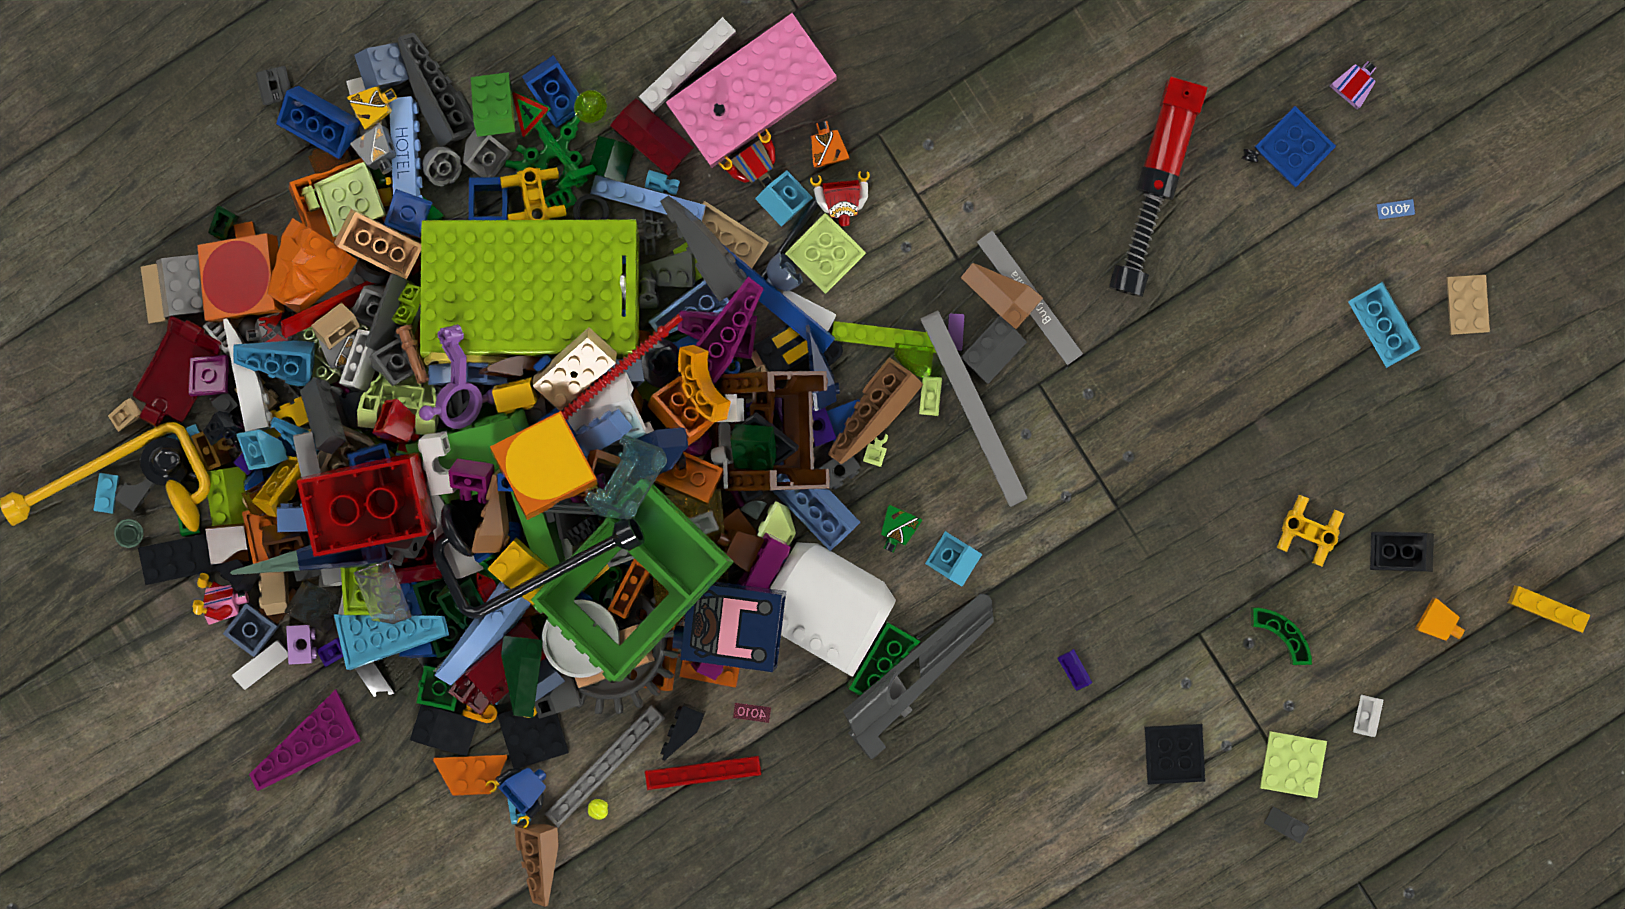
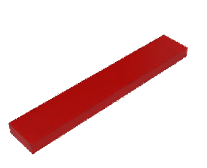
[281,281,385,338]
[645,756,761,790]

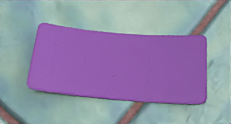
[948,313,964,351]

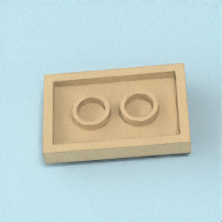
[1446,275,1490,335]

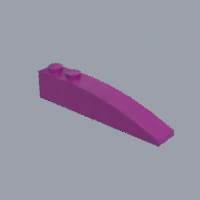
[677,277,764,385]

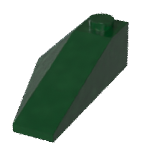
[501,636,543,718]

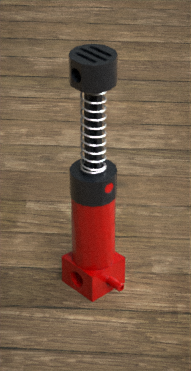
[1108,77,1208,297]

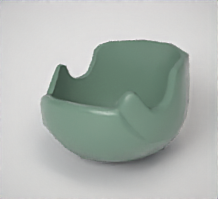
[114,518,144,548]

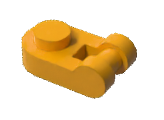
[462,703,498,723]

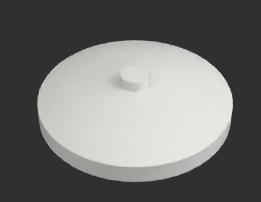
[542,600,620,678]

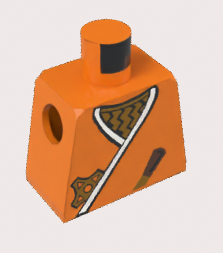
[811,121,849,168]

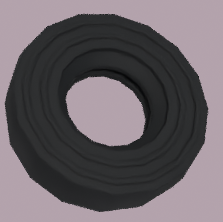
[356,258,390,284]

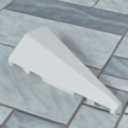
[429,490,484,579]

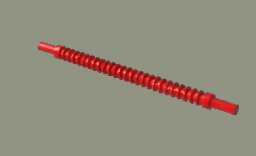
[561,314,683,420]

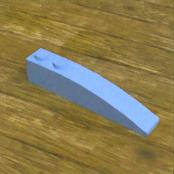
[435,581,531,685]

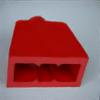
[372,399,420,443]

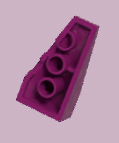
[677,311,757,359]

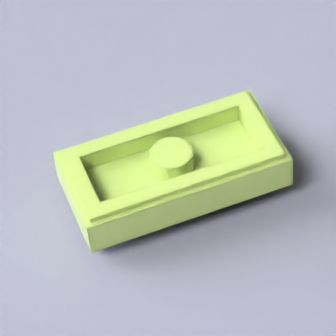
[919,376,942,416]

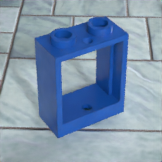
[468,177,509,220]

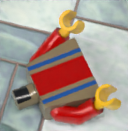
[718,129,776,188]

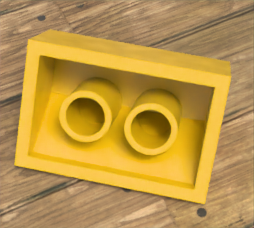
[252,456,301,517]

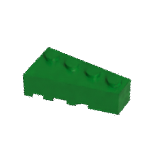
[846,621,921,696]

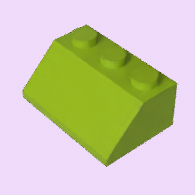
[207,467,248,526]

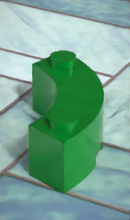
[1251,607,1312,665]

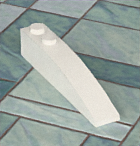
[223,318,273,432]

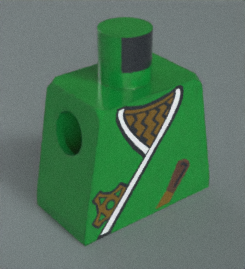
[881,505,922,553]

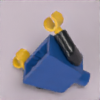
[486,768,546,828]

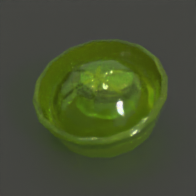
[574,90,607,123]

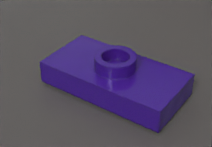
[1058,649,1093,691]

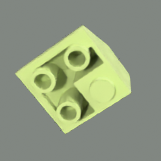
[758,501,796,545]

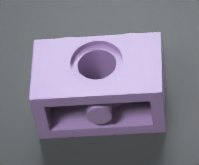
[286,624,317,665]

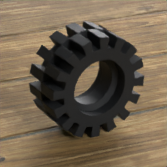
[564,515,600,546]

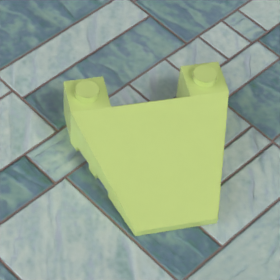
[357,367,438,435]

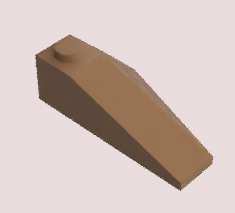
[472,469,510,553]
[515,824,558,907]

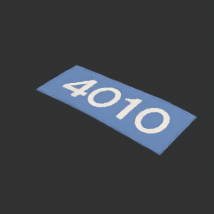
[1377,199,1415,219]

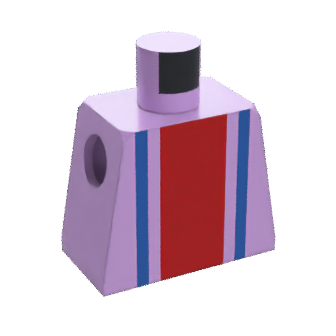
[1329,61,1376,109]

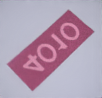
[733,703,771,723]

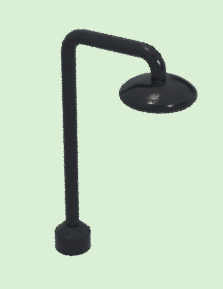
[432,503,645,619]

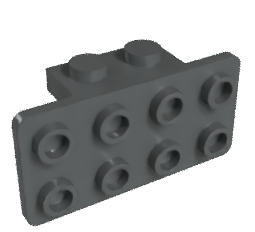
[365,274,421,351]

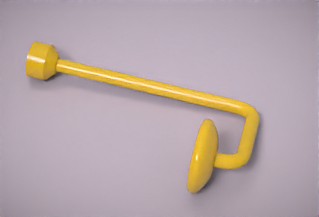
[0,422,211,532]

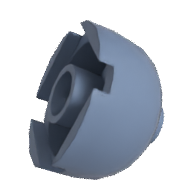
[766,252,803,291]

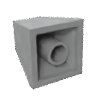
[463,129,512,177]

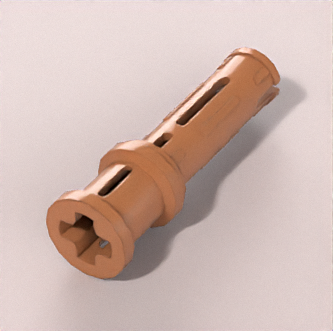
[396,325,429,384]

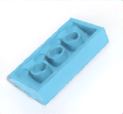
[1348,281,1421,368]

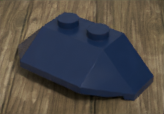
[623,427,688,482]

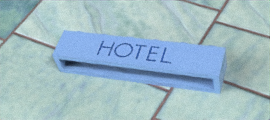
[389,96,423,198]

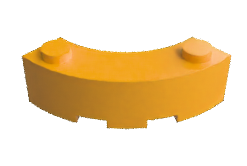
[678,345,731,422]

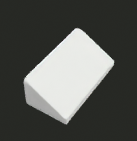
[1353,695,1383,737]

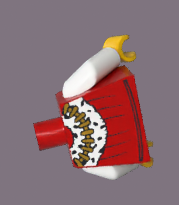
[810,171,870,226]

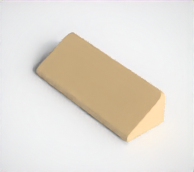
[141,264,168,324]

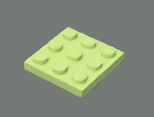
[314,162,386,238]
[785,213,866,294]
[1260,731,1327,798]

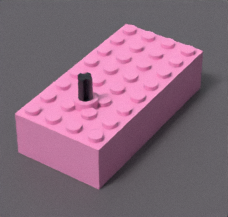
[666,13,837,168]

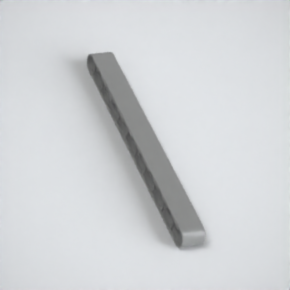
[920,310,1027,507]

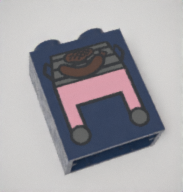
[673,582,787,672]

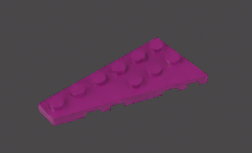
[249,689,362,791]

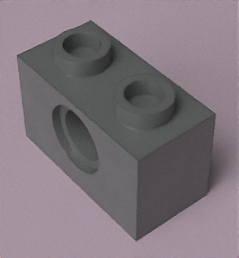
[819,456,861,490]

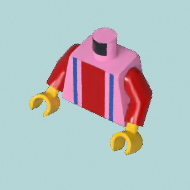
[192,573,249,625]

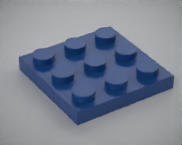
[1254,106,1336,188]

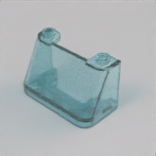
[584,434,667,520]

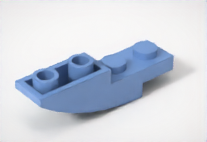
[428,363,507,385]

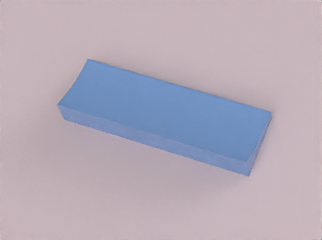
[772,461,860,551]

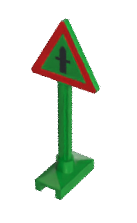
[512,91,597,189]

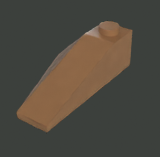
[961,263,1043,329]

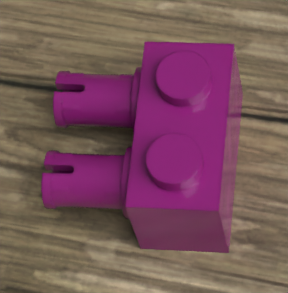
[448,458,495,504]

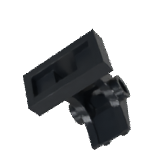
[203,410,245,452]

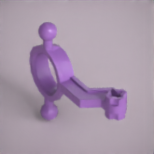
[419,325,495,429]

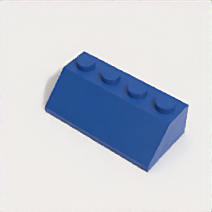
[276,86,361,159]

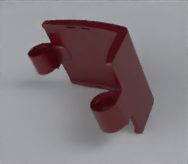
[133,316,222,427]

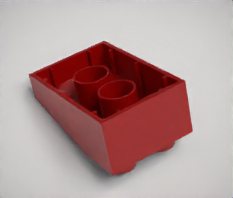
[297,452,437,557]

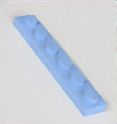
[590,175,706,221]

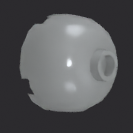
[422,146,462,186]

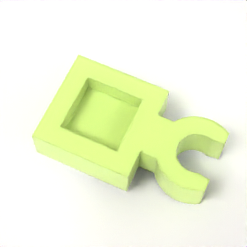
[863,434,888,467]

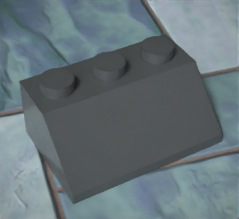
[961,316,1027,384]

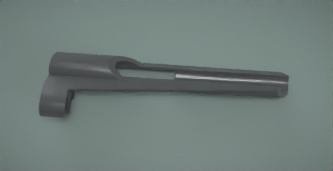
[843,593,994,760]

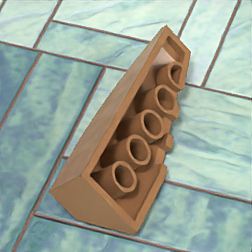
[828,357,923,464]

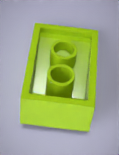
[340,563,384,615]

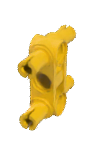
[500,167,566,220]
[1277,495,1344,567]

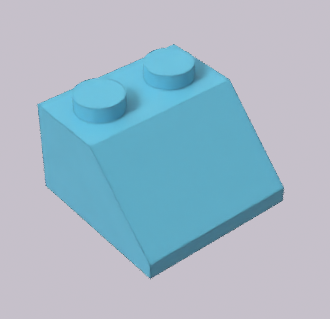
[755,170,813,227]
[236,429,288,470]
[925,531,982,587]

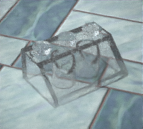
[354,559,412,624]

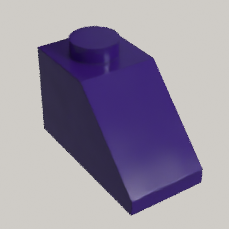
[317,637,343,667]

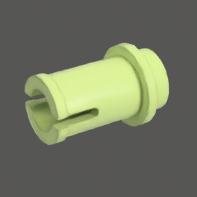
[301,186,320,212]

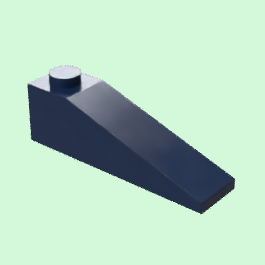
[806,325,840,411]

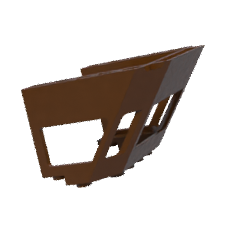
[706,371,830,491]

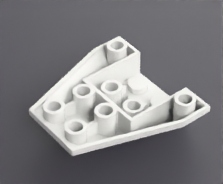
[568,372,654,445]

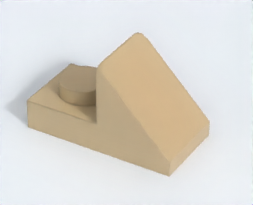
[108,398,141,432]

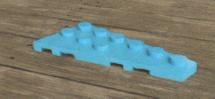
[334,614,449,670]

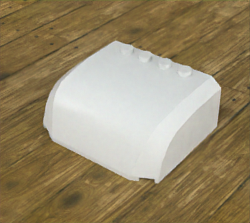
[770,542,896,676]

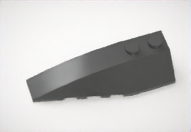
[398,33,475,147]
[660,195,747,302]

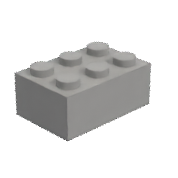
[156,254,204,318]

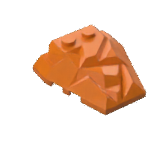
[267,218,358,313]

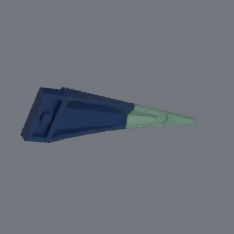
[230,544,387,575]

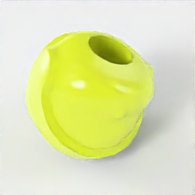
[588,799,608,820]

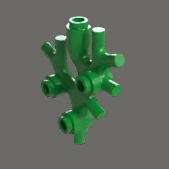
[505,115,584,190]

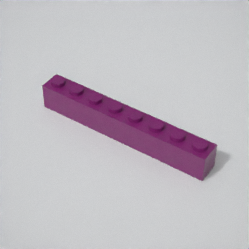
[691,532,791,680]

